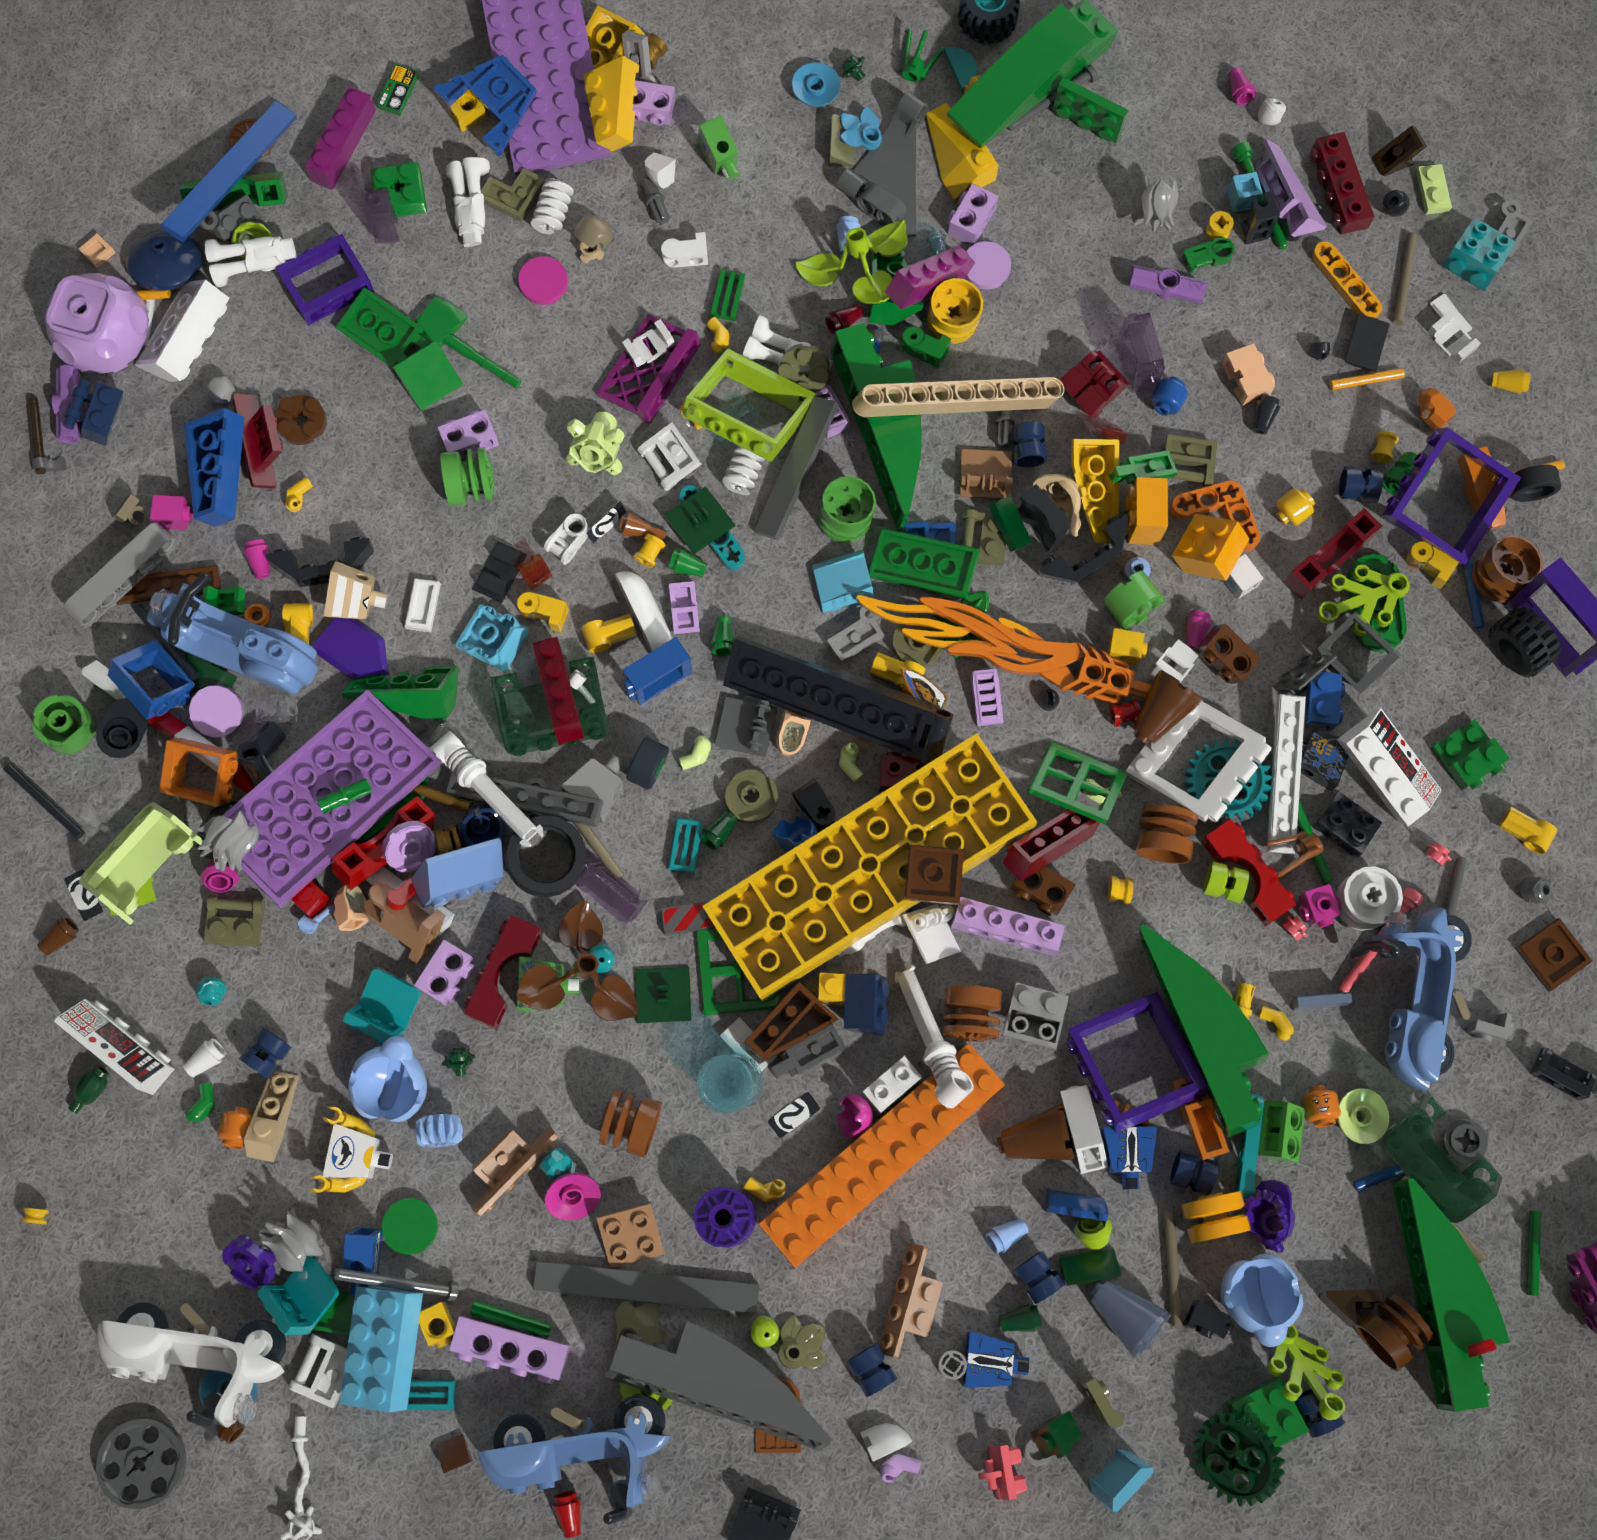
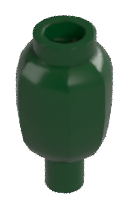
[68,1065,109,1114]

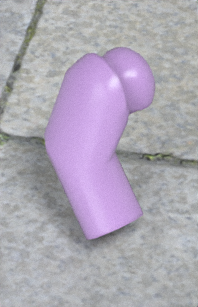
[880,1454,921,1483]

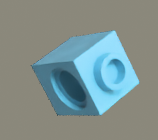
[1227,172,1263,213]

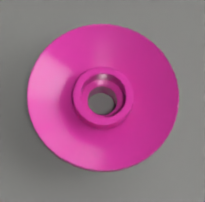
[545,1173,601,1220]

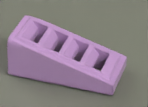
[815,385,851,438]
[970,669,1003,727]

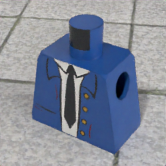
[1100,1127,1157,1190]
[343,1227,383,1295]
[963,1332,1029,1388]

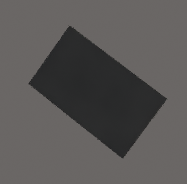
[1345,314,1390,372]
[472,541,527,603]

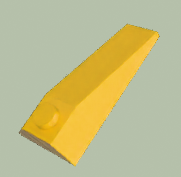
[586,5,646,69]
[926,103,999,201]
[1071,439,1119,543]

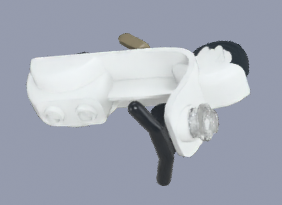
[97,1303,286,1441]

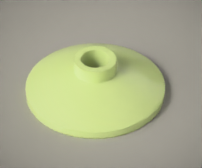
[1337,1088,1389,1144]

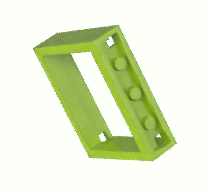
[682,349,816,462]

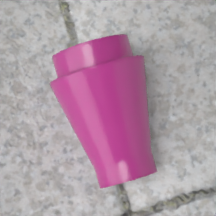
[1228,68,1256,105]
[243,539,271,579]
[1186,610,1212,650]

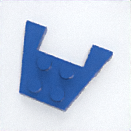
[433,54,537,157]

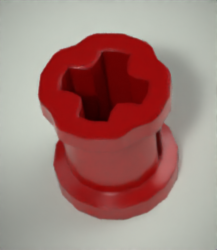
[1109,700,1140,727]

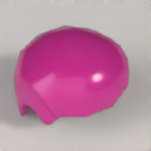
[837,1093,873,1139]

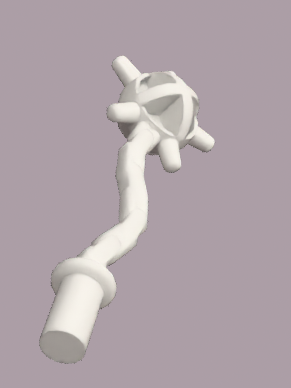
[280,1416,322,1540]

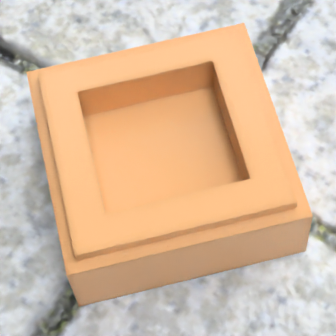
[78,233,115,268]

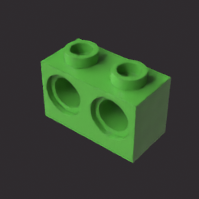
[1258,1100,1305,1163]

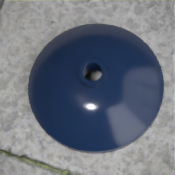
[126,230,203,291]

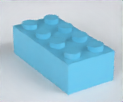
[339,1286,423,1412]

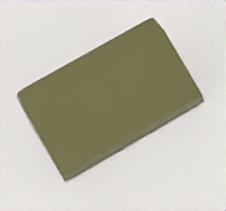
[829,114,854,167]

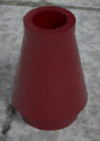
[825,304,863,335]

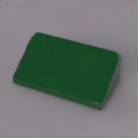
[1059,1249,1122,1286]

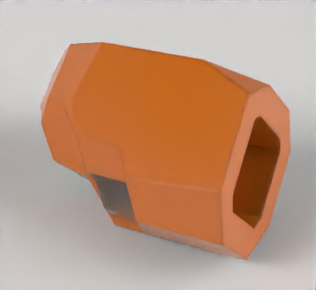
[1418,388,1457,431]

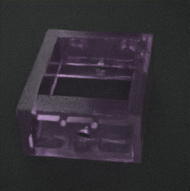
[1117,312,1165,393]

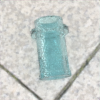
[926,230,946,256]

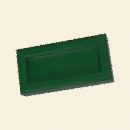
[989,496,1032,552]

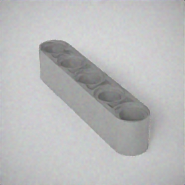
[63,522,177,628]

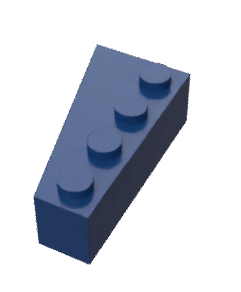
[184,408,245,527]

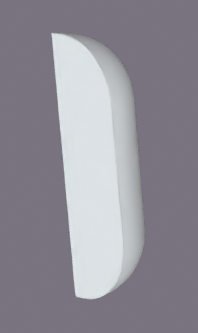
[614,571,672,652]

